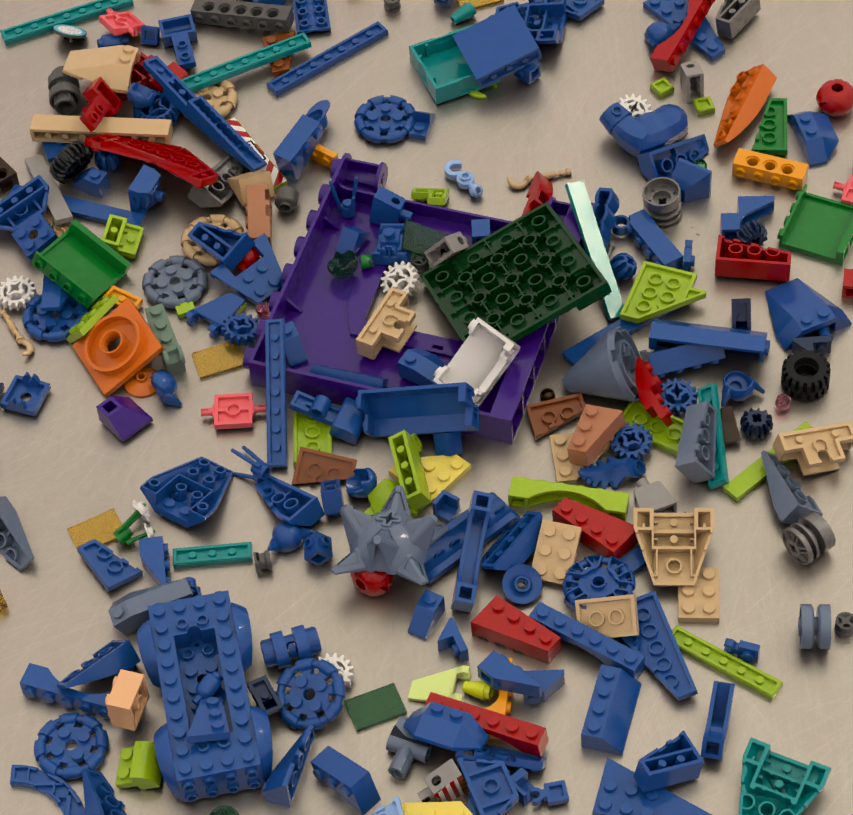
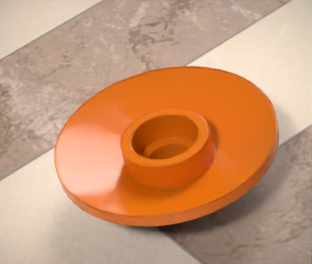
[124,367,157,398]

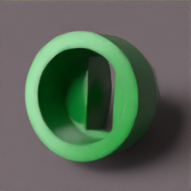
[360,254,374,269]

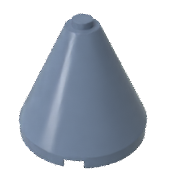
[562,326,641,402]

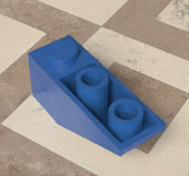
[139,536,171,585]
[477,650,542,698]

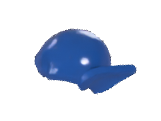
[644,21,682,49]
[151,369,182,407]
[721,371,765,407]
[267,521,314,553]

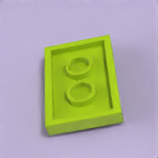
[66,294,119,344]

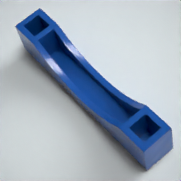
[451,490,494,613]
[529,601,645,680]
[20,663,111,719]

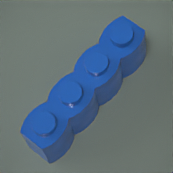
[582,187,620,254]

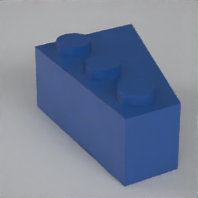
[187,222,256,271]
[633,731,704,792]
[310,746,381,815]

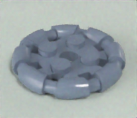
[142,255,208,309]

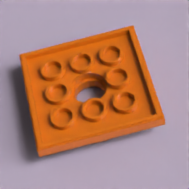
[72,298,165,397]

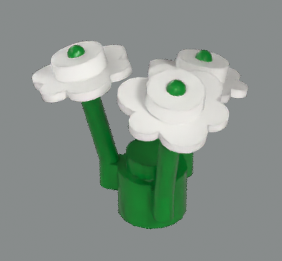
[113,500,156,546]

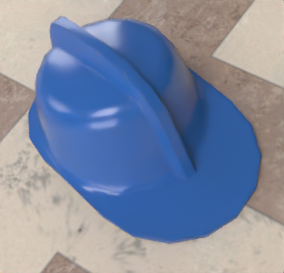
[306,100,330,130]

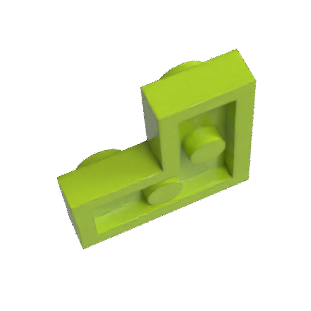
[411,188,449,207]

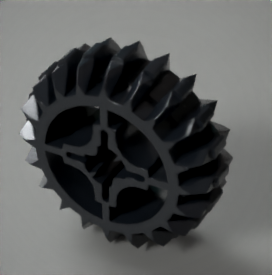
[49,140,93,184]

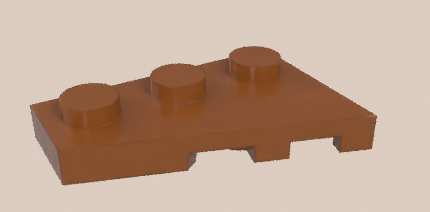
[262,30,295,77]
[526,393,585,440]
[291,447,357,485]

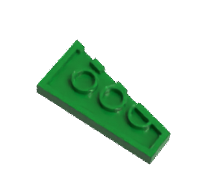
[751,98,787,155]

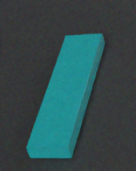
[173,542,253,569]

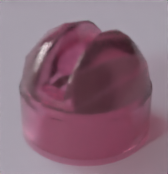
[255,301,270,317]
[775,394,791,411]

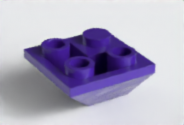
[96,396,153,442]

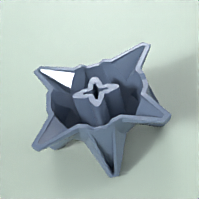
[330,485,449,586]

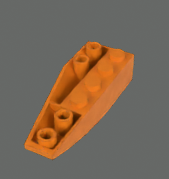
[713,64,777,148]

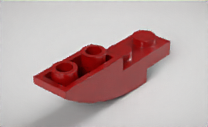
[522,171,553,216]
[635,357,674,427]

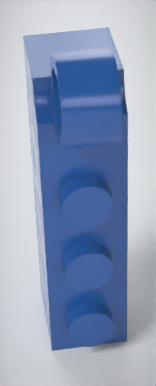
[612,209,683,269]

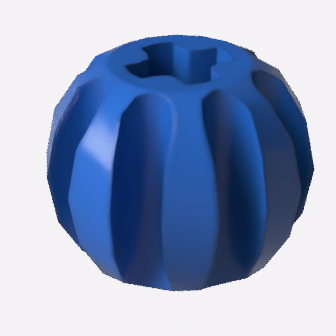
[94,150,121,173]
[610,253,637,281]

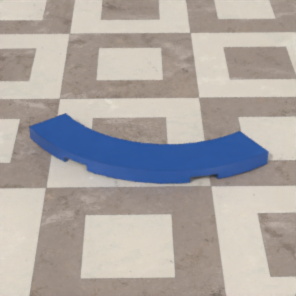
[10,765,86,815]

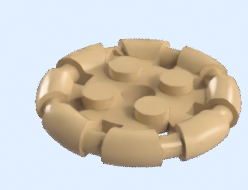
[180,80,238,119]
[181,214,244,266]

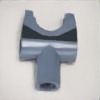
[386,716,434,779]

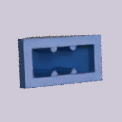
[335,226,370,260]

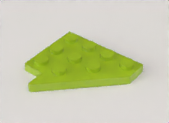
[620,261,707,324]

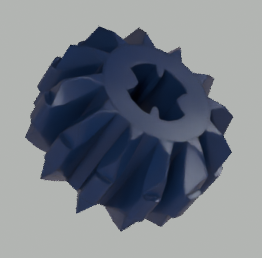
[736,220,768,246]
[740,407,773,440]

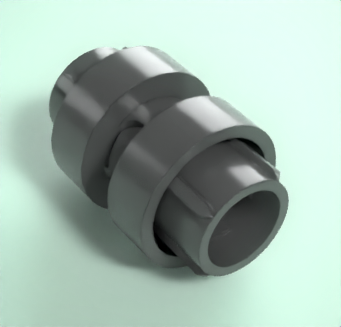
[48,66,81,115]

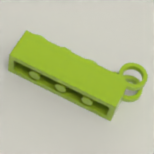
[388,430,432,510]

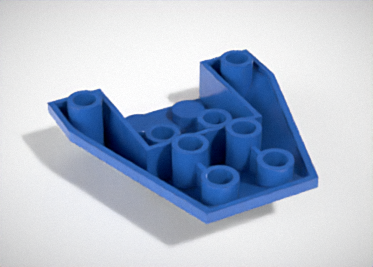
[140,456,233,528]

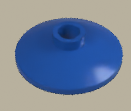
[502,564,542,604]

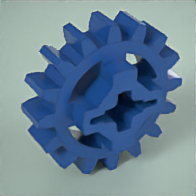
[221,312,258,346]
[660,378,698,416]
[611,422,653,460]

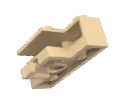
[356,287,417,360]
[772,421,853,476]

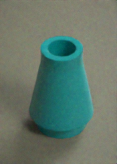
[450,2,476,25]

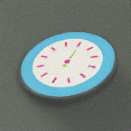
[53,24,87,43]

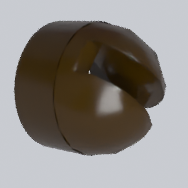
[540,388,555,402]

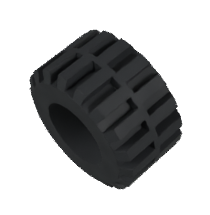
[781,349,831,401]

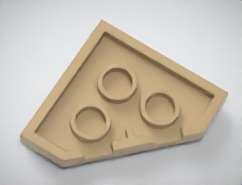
[549,432,610,485]

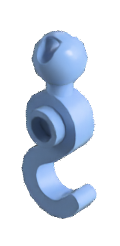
[444,160,483,198]

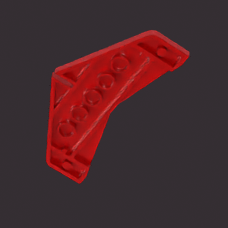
[84,134,219,188]

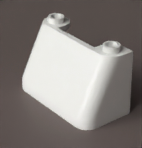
[433,317,521,407]

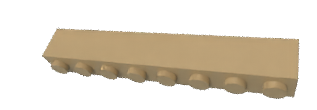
[29,114,173,145]

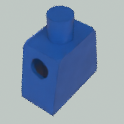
[369,186,413,225]

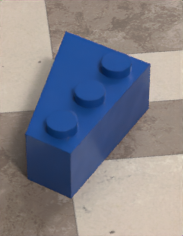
[273,114,323,182]

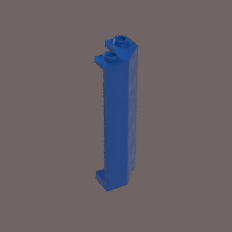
[649,319,770,362]
[355,382,480,438]

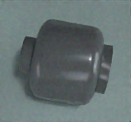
[275,185,299,213]

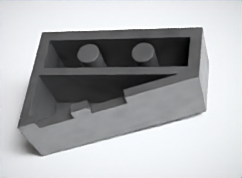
[715,0,761,39]

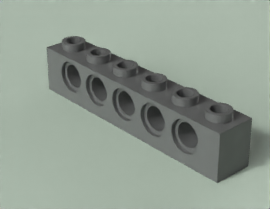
[190,0,295,33]

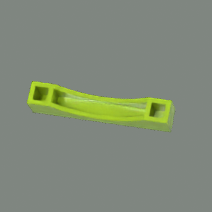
[508,476,629,521]

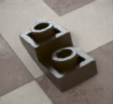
[720,405,741,445]

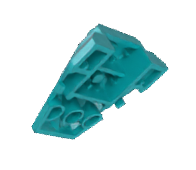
[739,738,831,815]

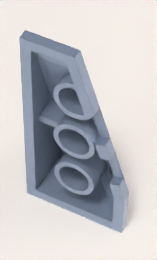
[761,450,823,525]
[0,496,34,571]
[108,578,193,635]

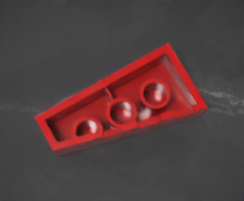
[715,235,792,281]
[552,497,638,559]
[471,595,561,664]

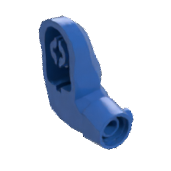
[599,102,688,157]

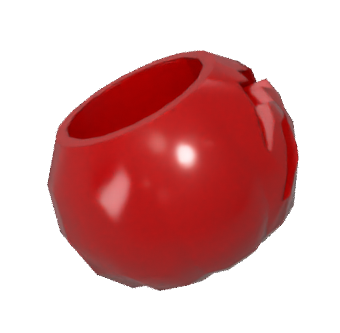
[816,79,853,117]
[351,571,393,597]

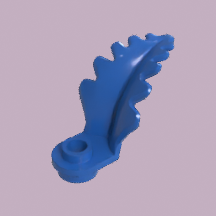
[578,456,646,489]

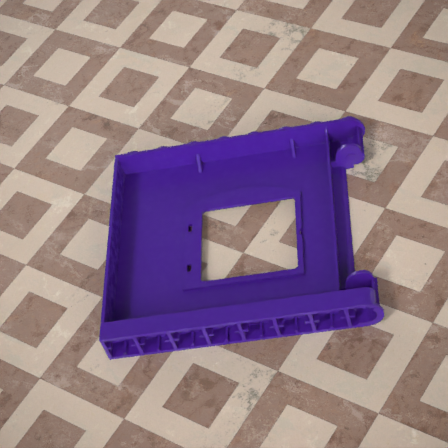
[243,153,595,444]

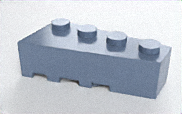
[675,401,717,483]

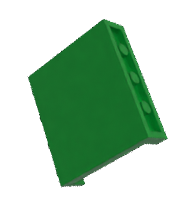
[777,184,853,266]
[31,219,132,309]

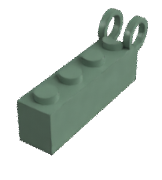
[145,303,186,375]

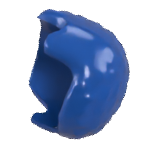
[127,82,156,108]
[346,468,377,498]

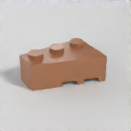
[245,184,272,247]
[567,404,626,467]

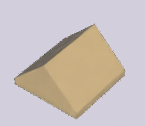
[227,169,275,207]

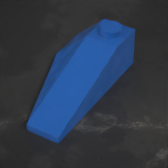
[254,475,325,527]
[262,725,315,808]

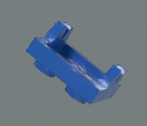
[11,212,58,260]
[0,372,51,417]

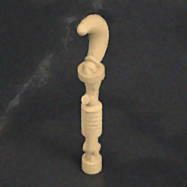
[507,168,572,190]
[0,309,34,356]

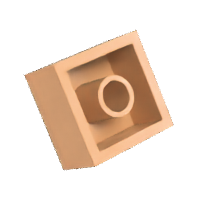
[105,669,150,731]

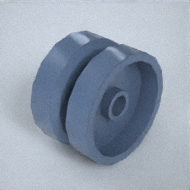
[798,604,831,650]

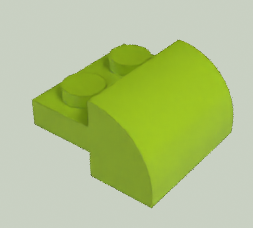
[101,214,144,259]
[115,741,162,790]

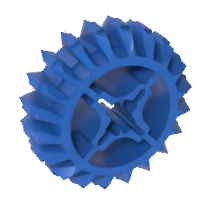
[133,91,180,126]

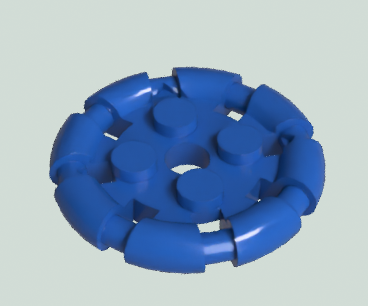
[354,95,416,144]
[22,294,89,342]
[562,555,636,610]
[275,658,346,731]
[34,712,109,780]

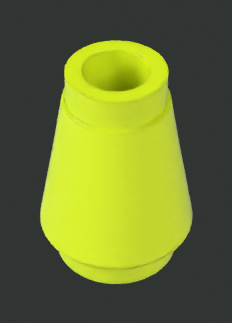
[462,681,495,701]

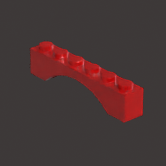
[650,0,715,72]
[424,692,549,758]

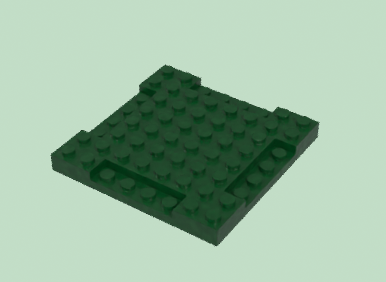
[420,202,612,343]

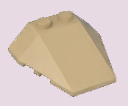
[62,45,141,94]
[633,508,715,586]

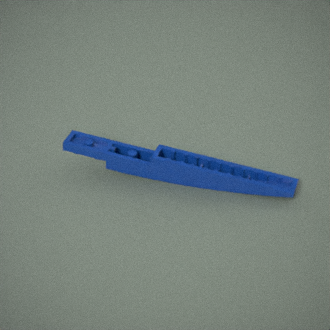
[142,56,267,172]

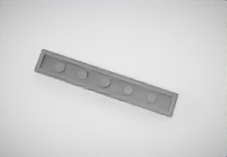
[25,155,73,225]

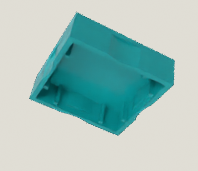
[409,25,501,104]

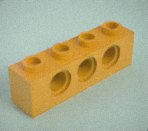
[732,148,809,191]

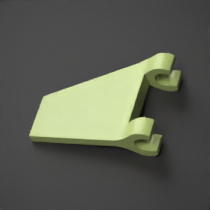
[408,665,472,702]

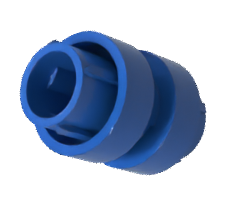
[260,625,322,669]

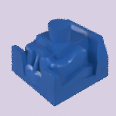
[128,165,166,215]
[372,223,415,265]

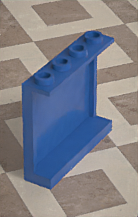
[453,4,543,89]

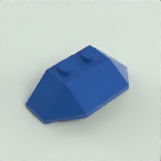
[787,111,839,167]
[0,174,50,232]
[481,511,543,571]
[404,702,489,751]

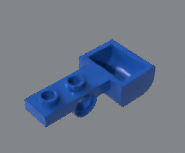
[158,14,197,69]
[289,390,365,445]

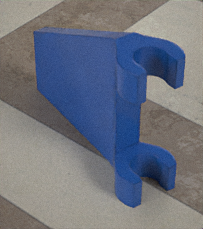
[185,292,245,339]

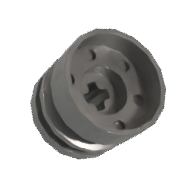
[642,177,682,226]
[782,511,836,565]

